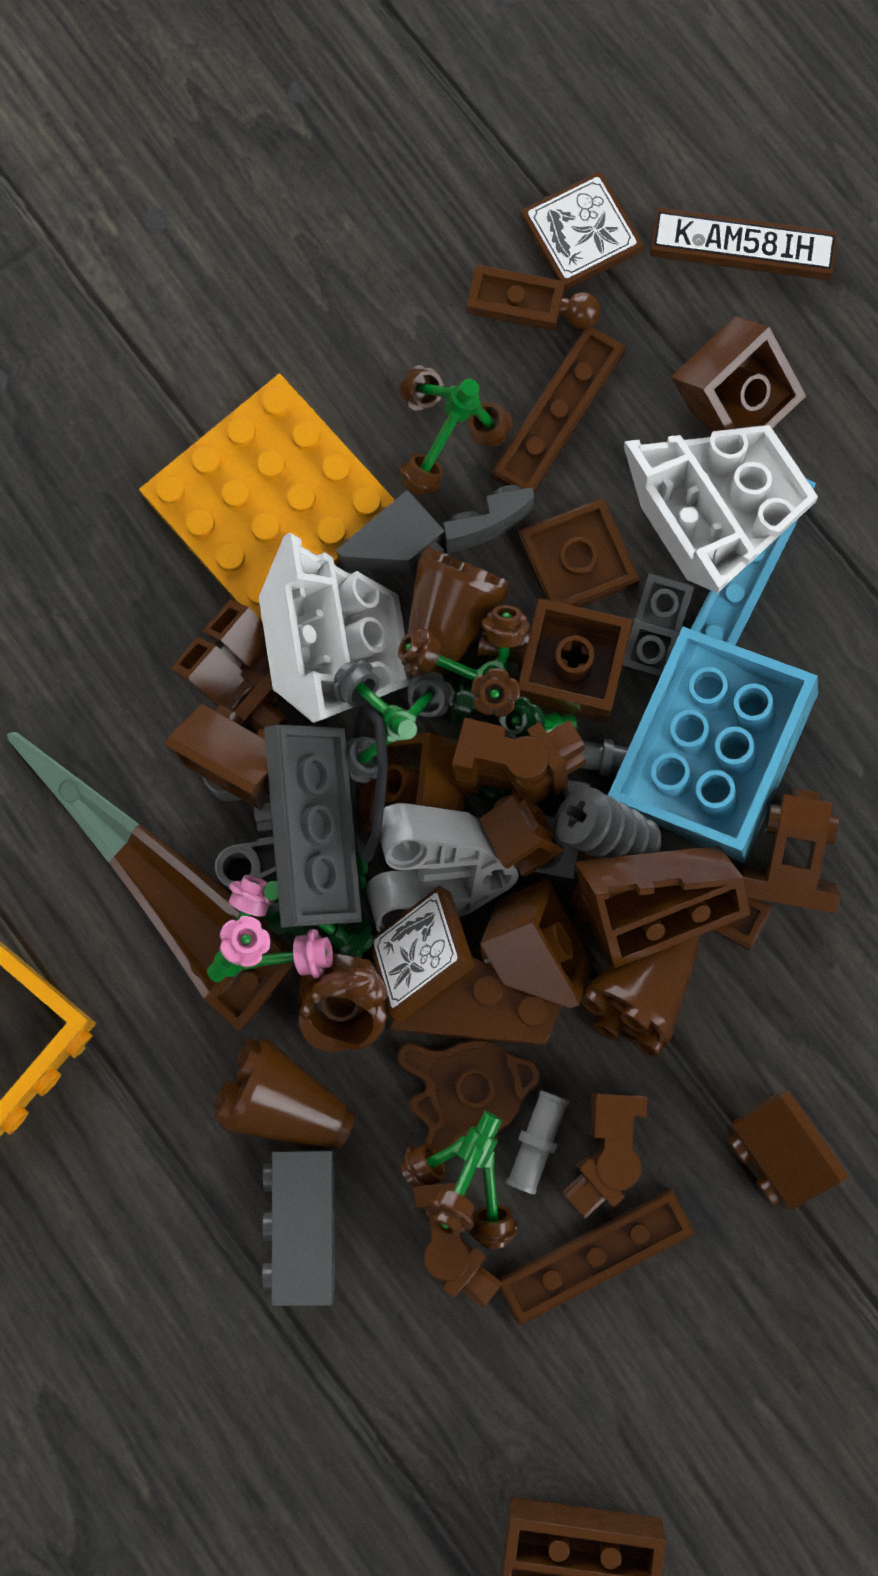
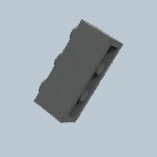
[262,1151,335,1306]

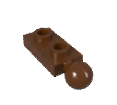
[466,264,601,331]

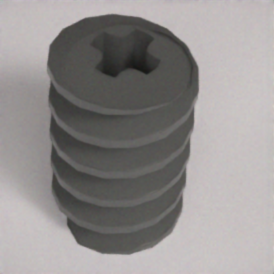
[554,787,661,859]

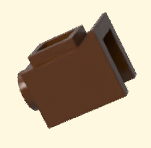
[479,794,565,877]

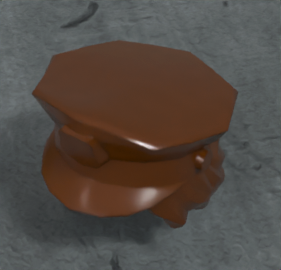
[297,953,389,1052]

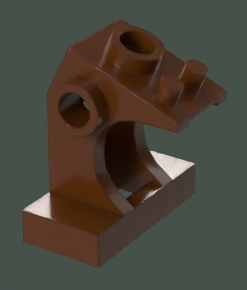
[739,789,840,913]

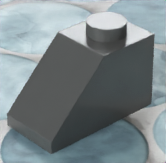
[336,490,445,574]

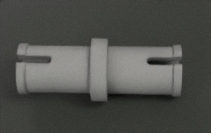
[506,1090,570,1195]

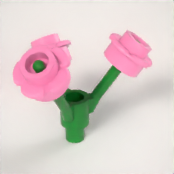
[207,875,333,982]

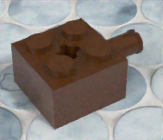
[477,598,633,723]

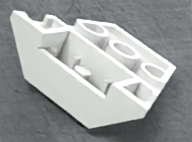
[624,425,818,593]
[259,533,413,723]

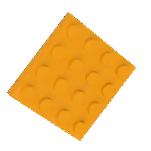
[139,373,395,621]

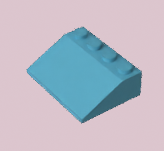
[608,627,818,864]

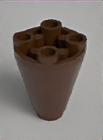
[408,546,510,676]
[580,935,701,1058]
[214,1037,355,1150]

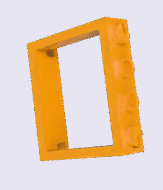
[0,941,97,1136]

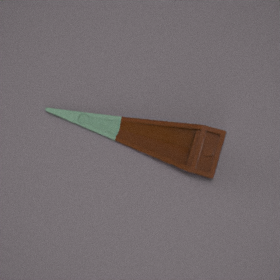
[7,732,295,1031]

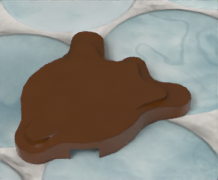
[397,1040,540,1152]

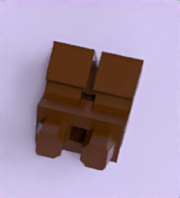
[170,599,289,733]
[452,718,586,804]
[562,1093,648,1218]
[414,1182,502,1308]

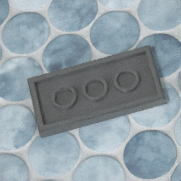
[264,725,362,927]

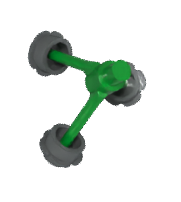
[333,660,454,784]

